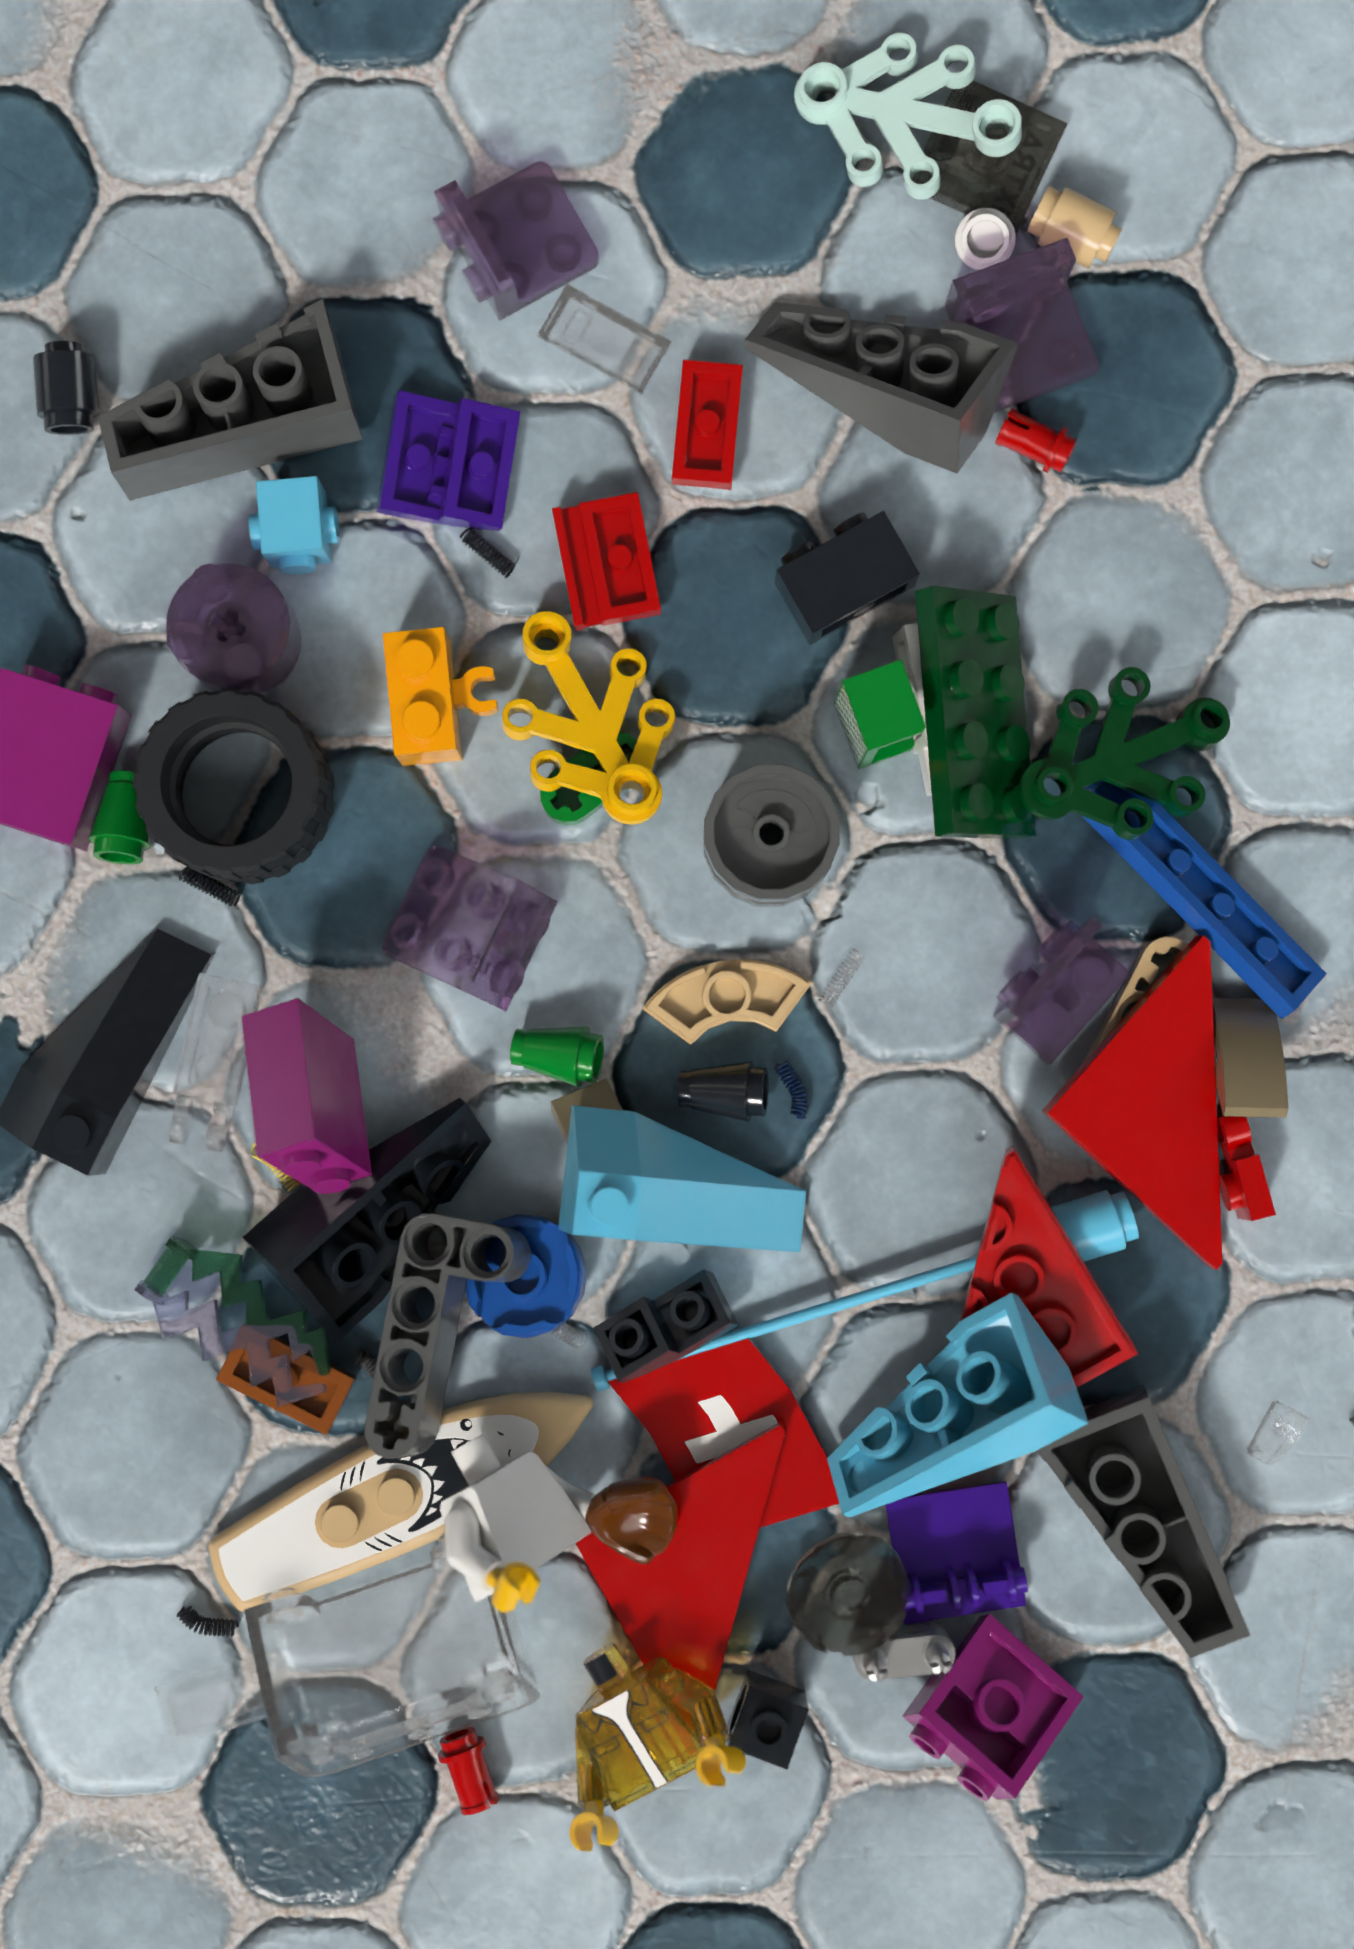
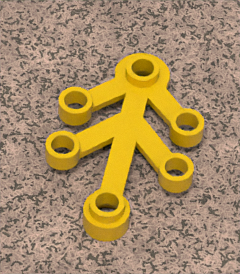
[502,611,675,824]

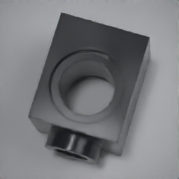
[726,1669,809,1770]

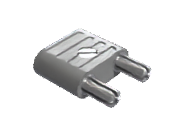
[849,1620,955,1682]

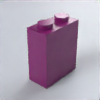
[0,665,132,852]
[241,998,372,1194]

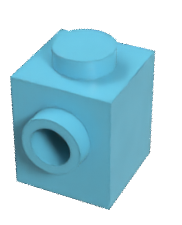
[249,476,340,575]

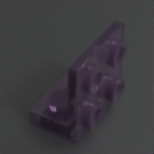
[944,237,1100,413]
[993,917,1132,1065]

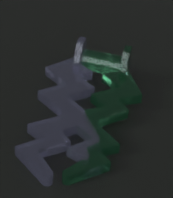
[134,1235,331,1407]

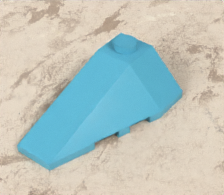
[558,1105,806,1252]
[827,1293,1088,1517]

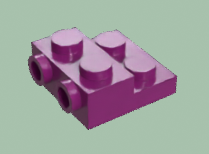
[902,1614,1084,1801]

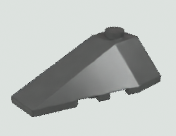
[745,302,1017,474]

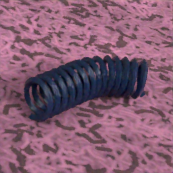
[773,1061,809,1119]

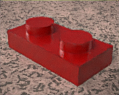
[672,359,743,490]

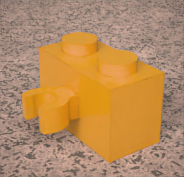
[382,627,499,766]

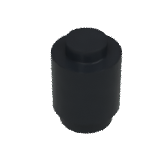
[33,341,99,435]

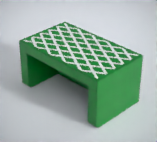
[834,659,926,770]

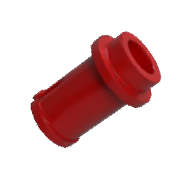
[995,408,1077,473]
[437,1727,500,1815]

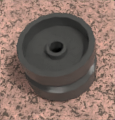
[703,764,840,907]

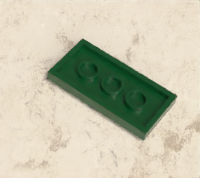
[915,585,1036,839]

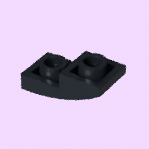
[593,1269,739,1383]

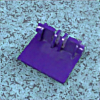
[885,1481,1028,1625]

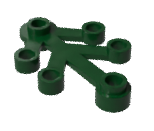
[1019,667,1230,840]

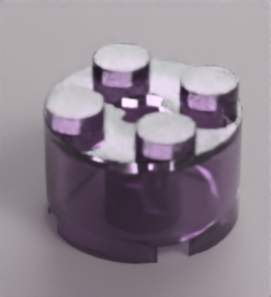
[166,563,302,693]

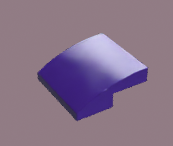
[376,390,521,531]

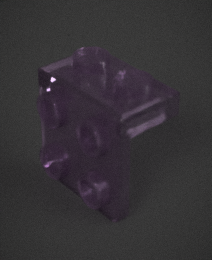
[432,161,599,321]
[382,846,558,1011]

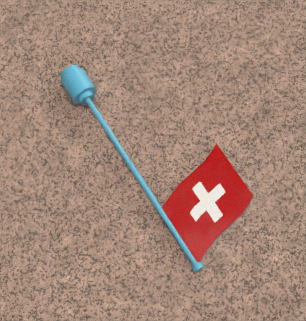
[591,1190,1139,1528]

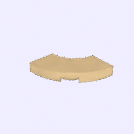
[642,959,812,1045]

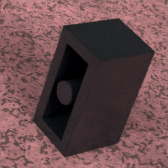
[775,510,920,645]

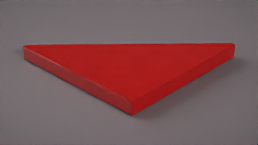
[1042,935,1223,1270]
[959,1145,1138,1388]
[575,1421,786,1751]

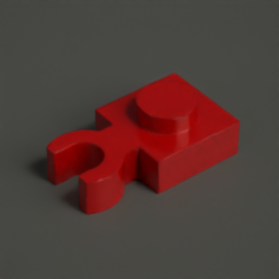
[1217,1116,1276,1221]

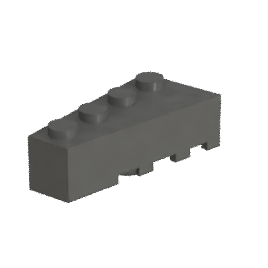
[98,298,363,501]
[1037,1385,1251,1658]

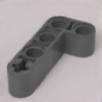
[365,1214,531,1459]

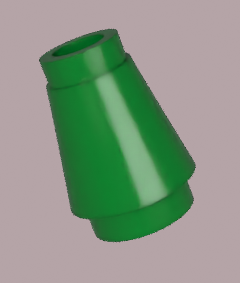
[89,771,151,865]
[510,1026,604,1087]

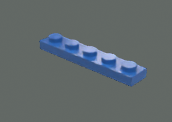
[1082,780,1327,1019]

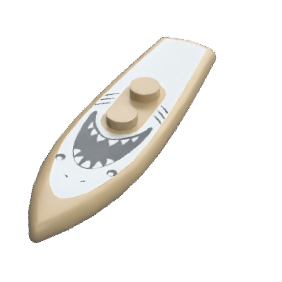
[208,1392,594,1612]

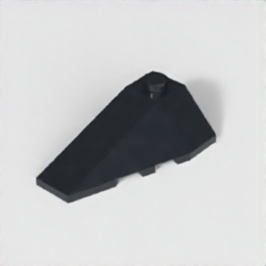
[0,929,214,1176]
[242,1097,491,1343]

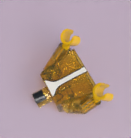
[569,1643,746,1852]

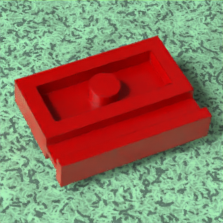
[552,492,661,631]

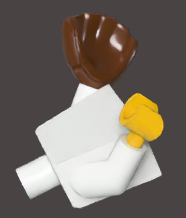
[440,1433,678,1612]

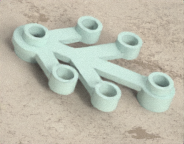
[794,33,1022,200]

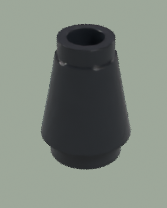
[677,1061,769,1122]

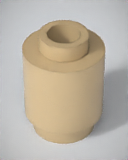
[1027,186,1122,269]

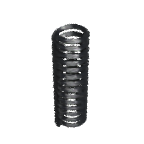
[459,527,515,578]
[179,866,240,907]

